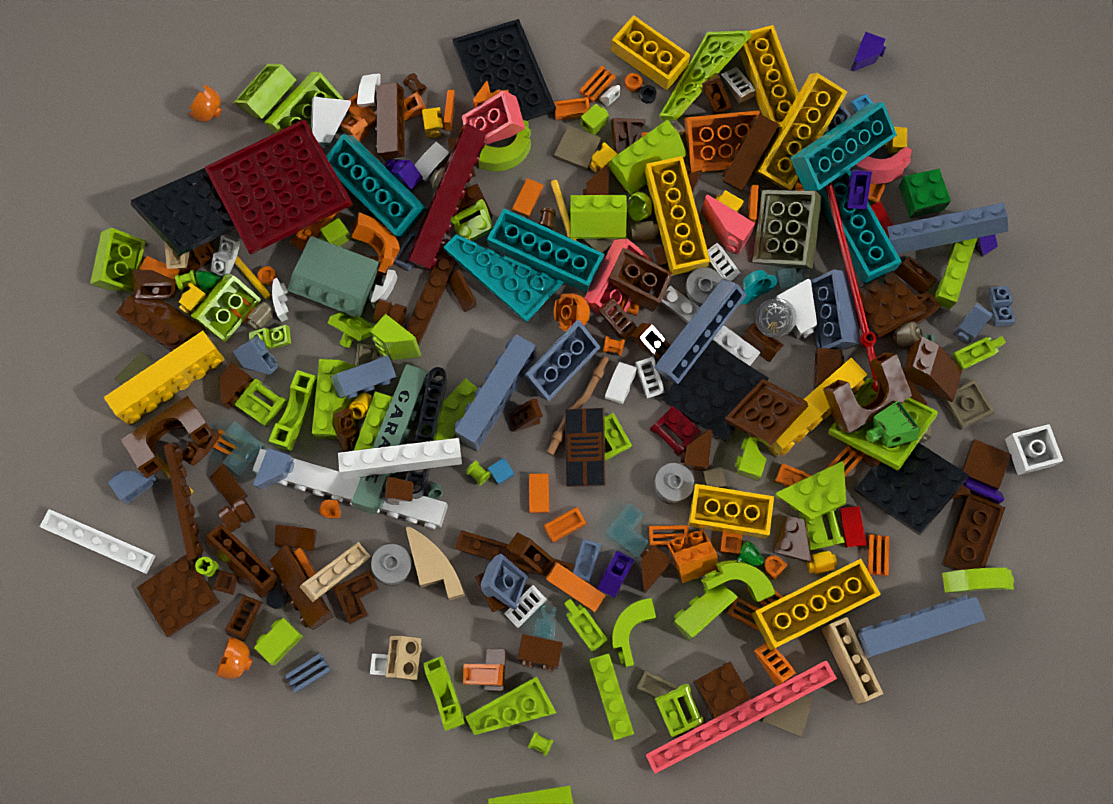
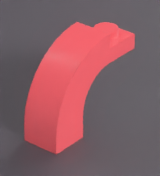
[850,147,912,184]

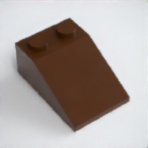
[608,248,673,312]
[903,336,962,402]

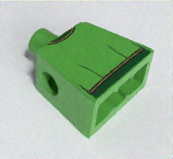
[867,401,920,447]

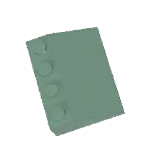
[288,236,380,317]

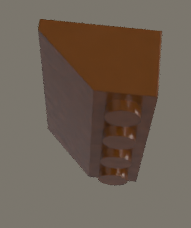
[116,294,205,351]
[269,545,334,630]

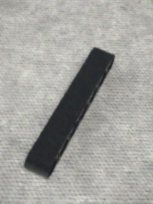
[407,367,447,499]

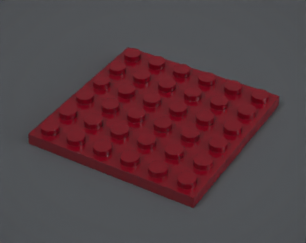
[205,119,353,255]

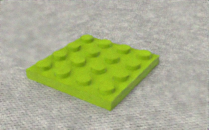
[828,377,938,470]

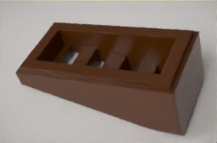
[599,298,637,340]
[225,595,262,642]

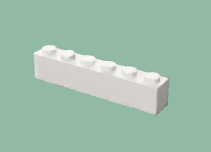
[338,438,462,479]

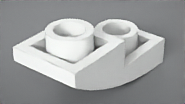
[357,73,381,107]
[415,142,451,181]
[211,234,241,276]
[369,269,398,309]
[272,278,289,322]
[605,362,637,404]

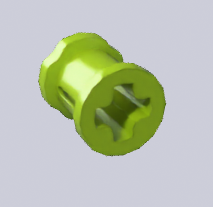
[175,270,198,291]
[465,460,491,486]
[195,556,218,577]
[527,731,554,757]

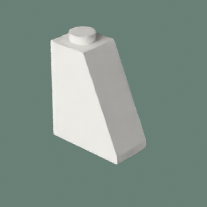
[311,97,351,148]
[776,279,817,339]

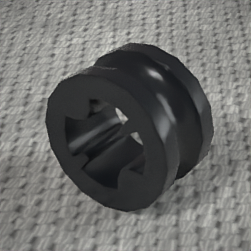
[640,85,657,104]

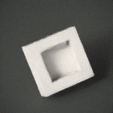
[370,654,388,676]

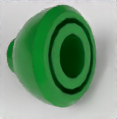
[195,270,222,293]
[737,541,764,567]

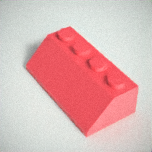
[585,239,652,323]

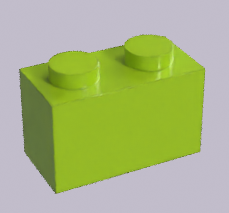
[254,618,304,666]

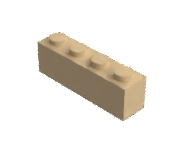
[821,617,884,705]

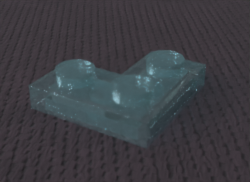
[223,421,265,476]
[605,502,649,558]

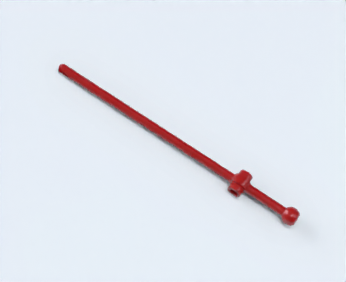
[825,182,878,393]

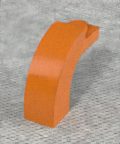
[351,213,400,273]

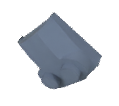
[481,554,528,610]

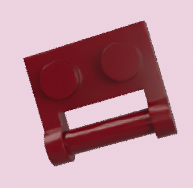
[650,406,701,456]

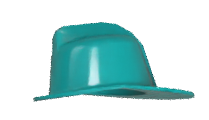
[740,270,777,305]

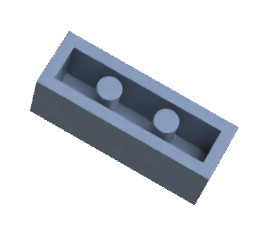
[331,355,397,399]

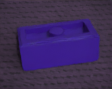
[963,479,1005,504]

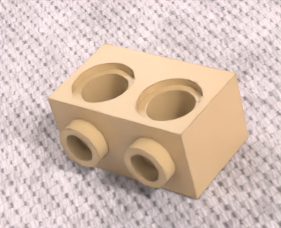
[386,636,422,680]

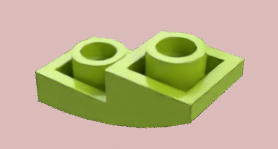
[249,325,291,349]

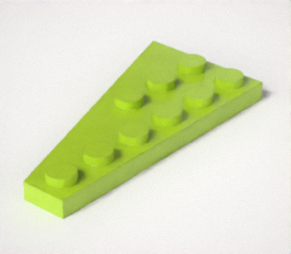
[659,30,752,121]

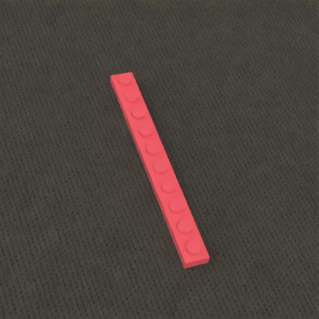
[646,660,837,774]

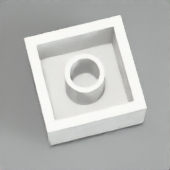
[1005,424,1063,475]

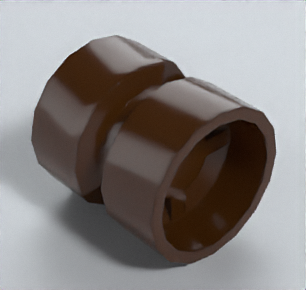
[373,299,407,326]
[218,497,256,533]

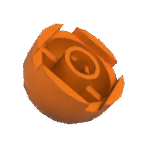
[188,84,222,122]
[553,293,590,331]
[216,637,253,679]

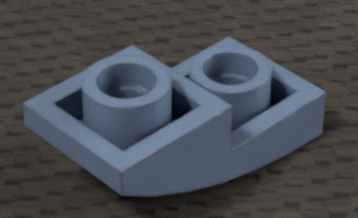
[989,286,1016,327]

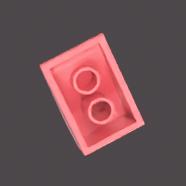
[462,91,525,145]
[701,194,755,255]

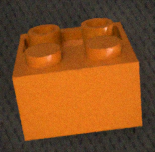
[667,529,719,583]

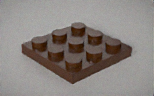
[856,271,927,338]
[725,379,808,447]
[136,554,220,637]

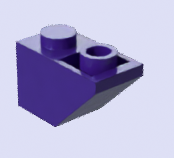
[385,159,423,190]

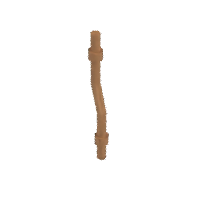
[546,356,609,456]

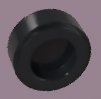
[266,588,288,609]

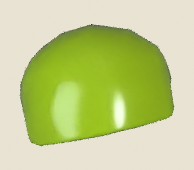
[627,192,653,222]

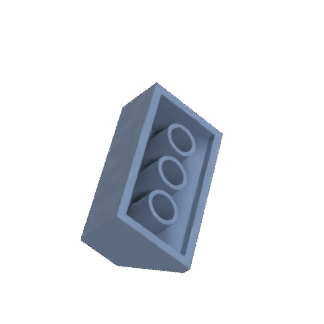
[811,270,860,350]
[525,320,600,401]

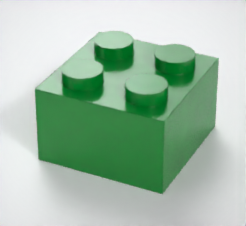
[899,168,951,218]

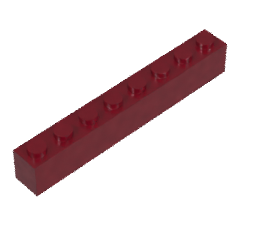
[406,123,487,270]

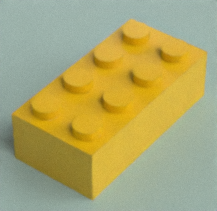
[611,15,690,90]
[688,484,774,539]

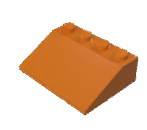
[684,110,760,173]

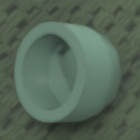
[427,482,443,499]

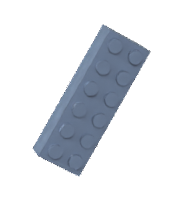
[454,334,536,451]
[856,595,986,658]

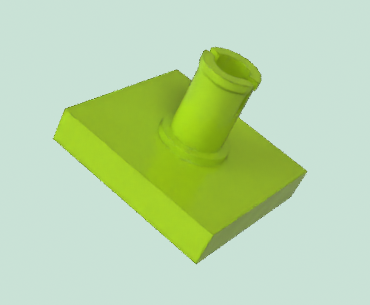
[328,312,375,348]

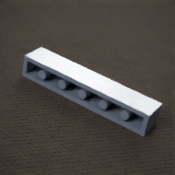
[888,202,1009,254]
[654,279,746,384]

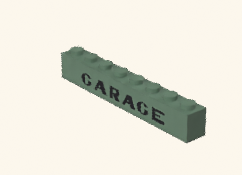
[351,364,428,515]

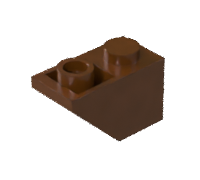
[219,362,253,410]

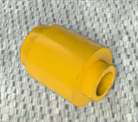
[349,392,373,419]
[806,551,837,574]

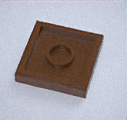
[962,439,1011,490]

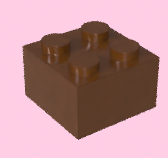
[517,634,563,672]
[693,661,751,719]

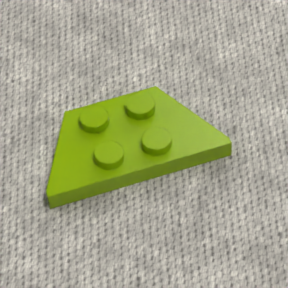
[775,461,846,521]

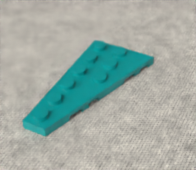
[443,234,564,323]

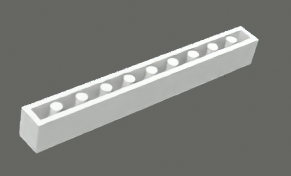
[252,449,448,530]

